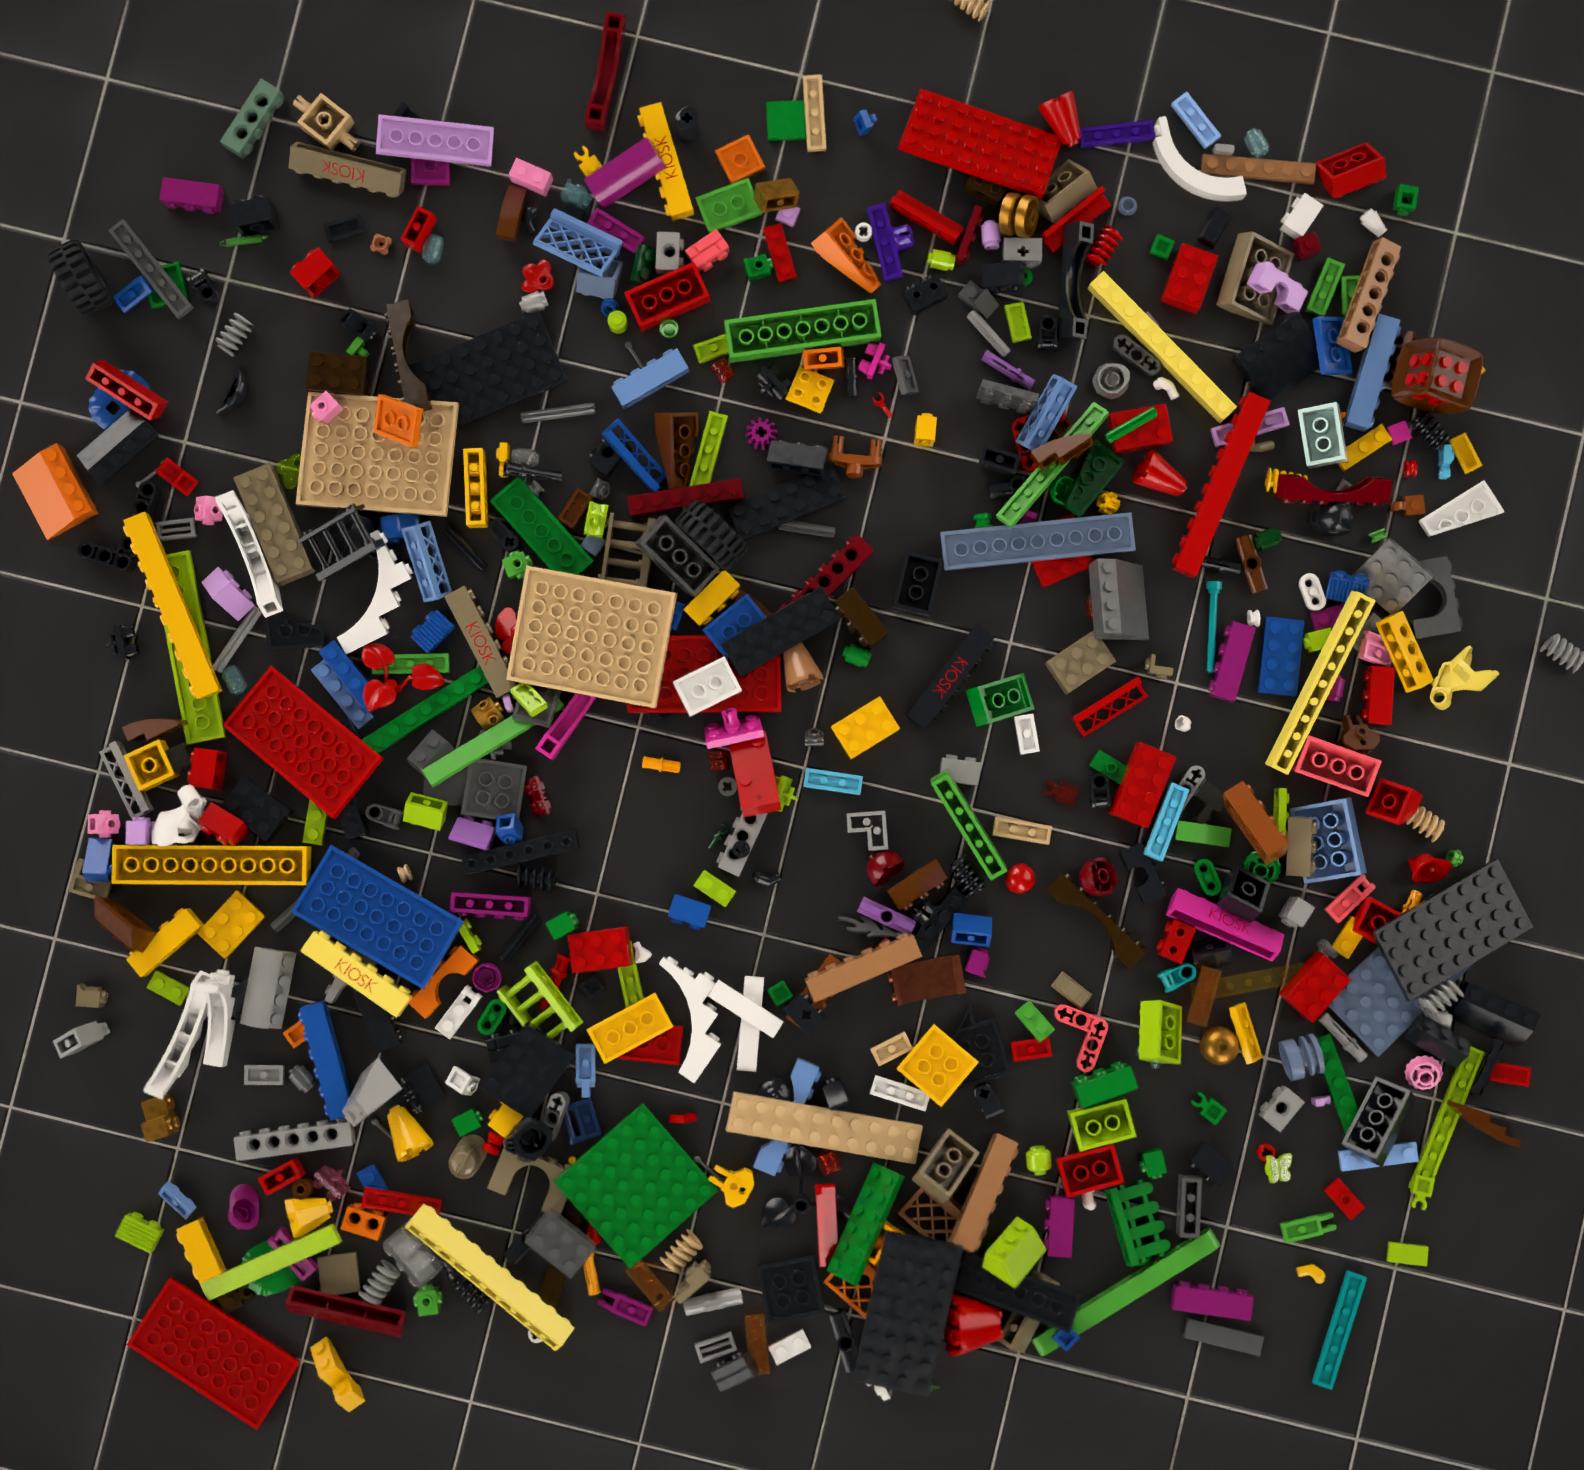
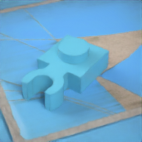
[1438,444,1454,480]

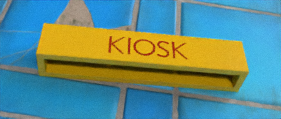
[637,102,694,221]

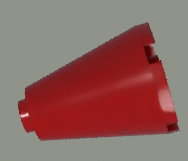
[1038,91,1081,148]
[1132,449,1187,496]

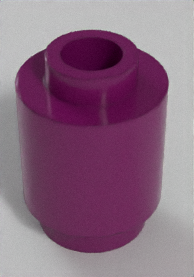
[1326,675,1345,702]

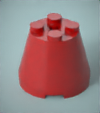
[943,1295,1003,1356]

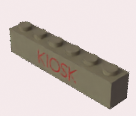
[288,142,407,197]
[444,586,520,699]

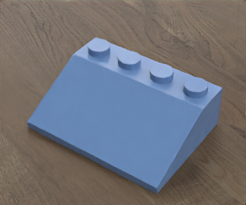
[1289,797,1367,884]

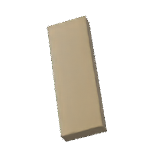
[992,817,1052,845]

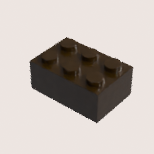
[305,351,371,396]
[834,587,889,650]

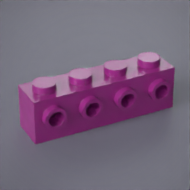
[450,892,531,920]

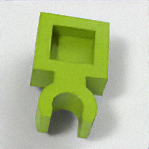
[1410,1173,1435,1210]

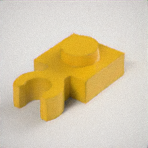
[574,146,602,177]
[496,443,510,478]

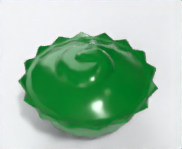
[1244,852,1281,883]

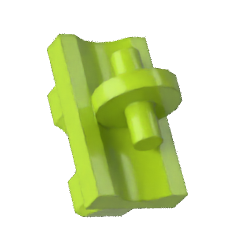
[583,501,609,538]
[775,775,798,812]

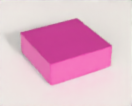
[1386,421,1412,446]

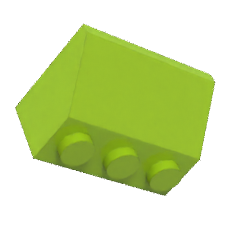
[1138,1000,1182,1064]
[1067,1096,1136,1152]
[982,1217,1046,1288]

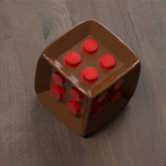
[1392,338,1483,414]

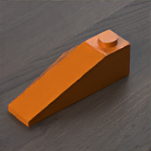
[811,217,881,294]

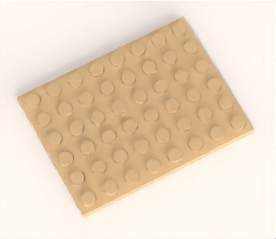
[296,392,459,517]
[506,565,677,708]

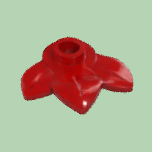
[520,259,554,293]

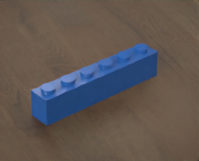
[298,1000,351,1121]

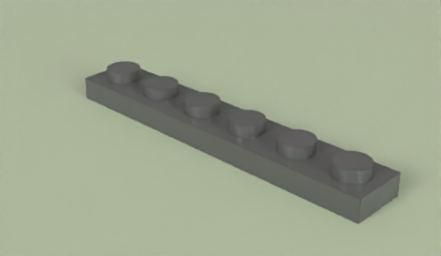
[108,219,194,320]

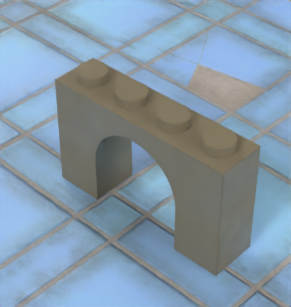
[487,1147,571,1215]

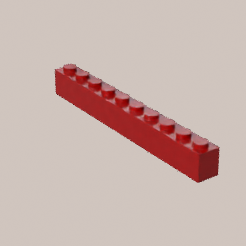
[1172,392,1271,578]

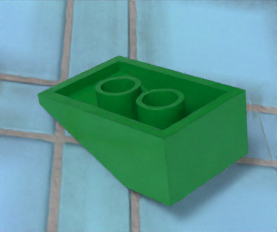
[966,673,1035,727]

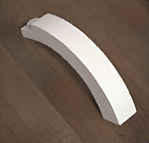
[1152,116,1247,201]

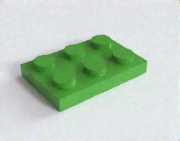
[696,178,762,233]

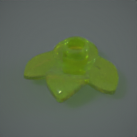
[275,453,301,490]

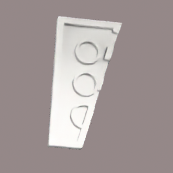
[1418,480,1505,537]

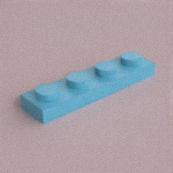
[1143,782,1189,861]

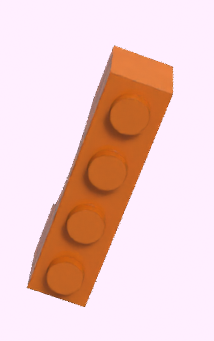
[408,945,480,1019]

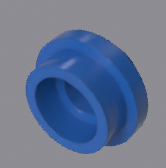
[601,299,620,317]

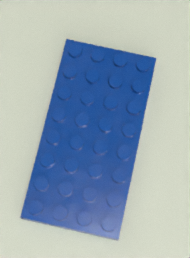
[291,845,464,989]

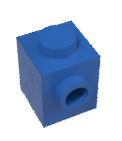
[495,813,523,845]

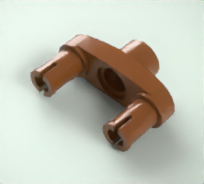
[829,436,883,478]

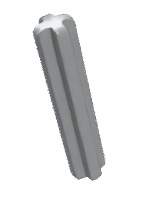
[967,310,1010,357]

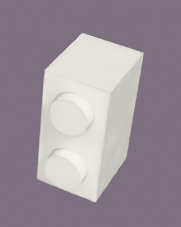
[1280,193,1324,240]

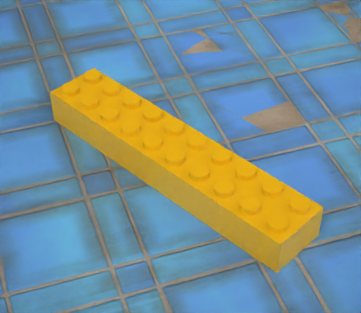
[112,845,312,885]

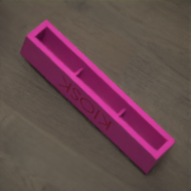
[1166,888,1285,962]

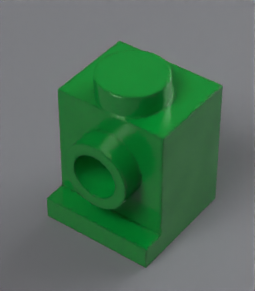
[1393,184,1419,216]
[743,254,773,282]

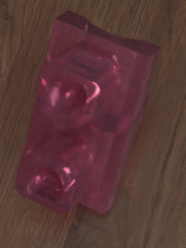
[313,1165,350,1202]

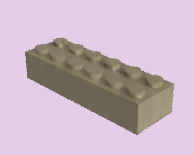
[233,463,317,586]

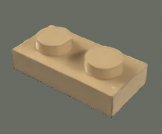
[870,1031,913,1066]

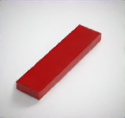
[361,1186,442,1216]

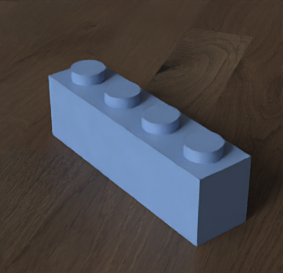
[611,349,689,410]

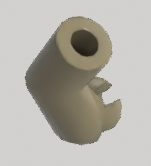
[1250,439,1275,452]

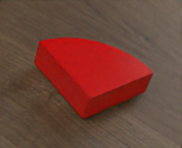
[669,1113,697,1123]

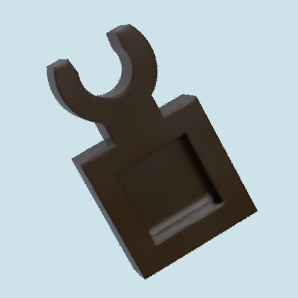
[217,1284,255,1314]

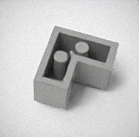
[846,811,888,851]

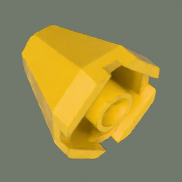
[285,1197,333,1239]

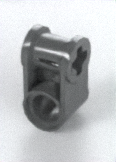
[365,804,404,830]

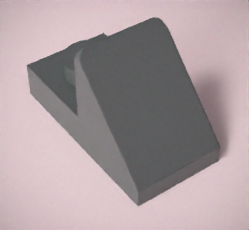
[958,280,999,320]

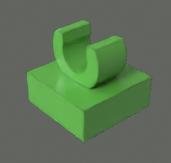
[346,336,369,357]

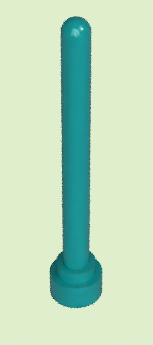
[1206,581,1222,673]

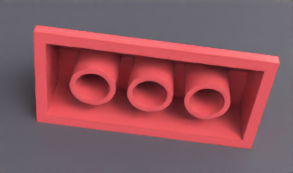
[1291,735,1382,797]

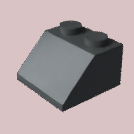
[407,729,456,788]

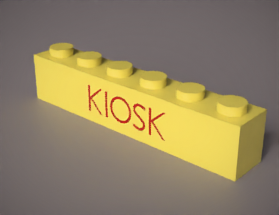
[300,930,413,1017]

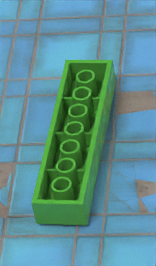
[724,299,881,363]

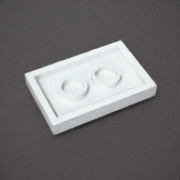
[672,656,742,717]

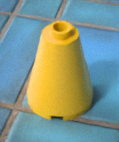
[387,1105,434,1162]

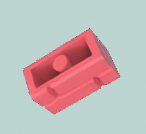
[685,229,729,272]

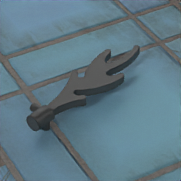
[838,916,902,939]

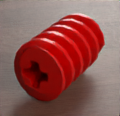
[1085,224,1123,267]

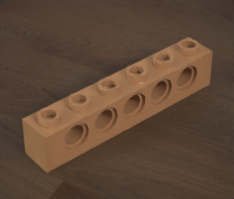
[1336,237,1401,353]

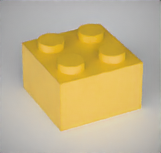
[124,739,181,791]

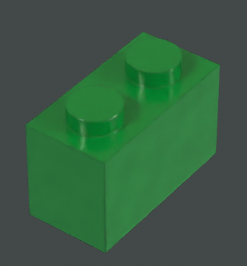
[545,911,580,940]

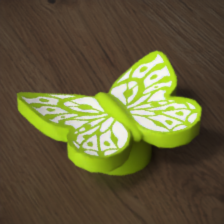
[1265,1153,1292,1183]

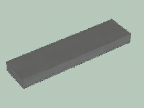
[1183,1317,1264,1356]

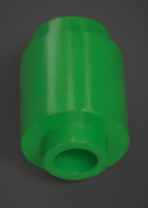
[842,643,871,668]

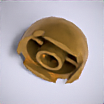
[1199,1026,1239,1065]

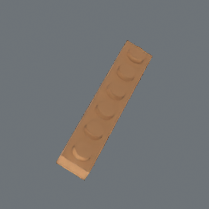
[1200,154,1316,184]

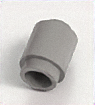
[519,291,549,315]

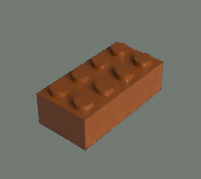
[1222,781,1289,866]

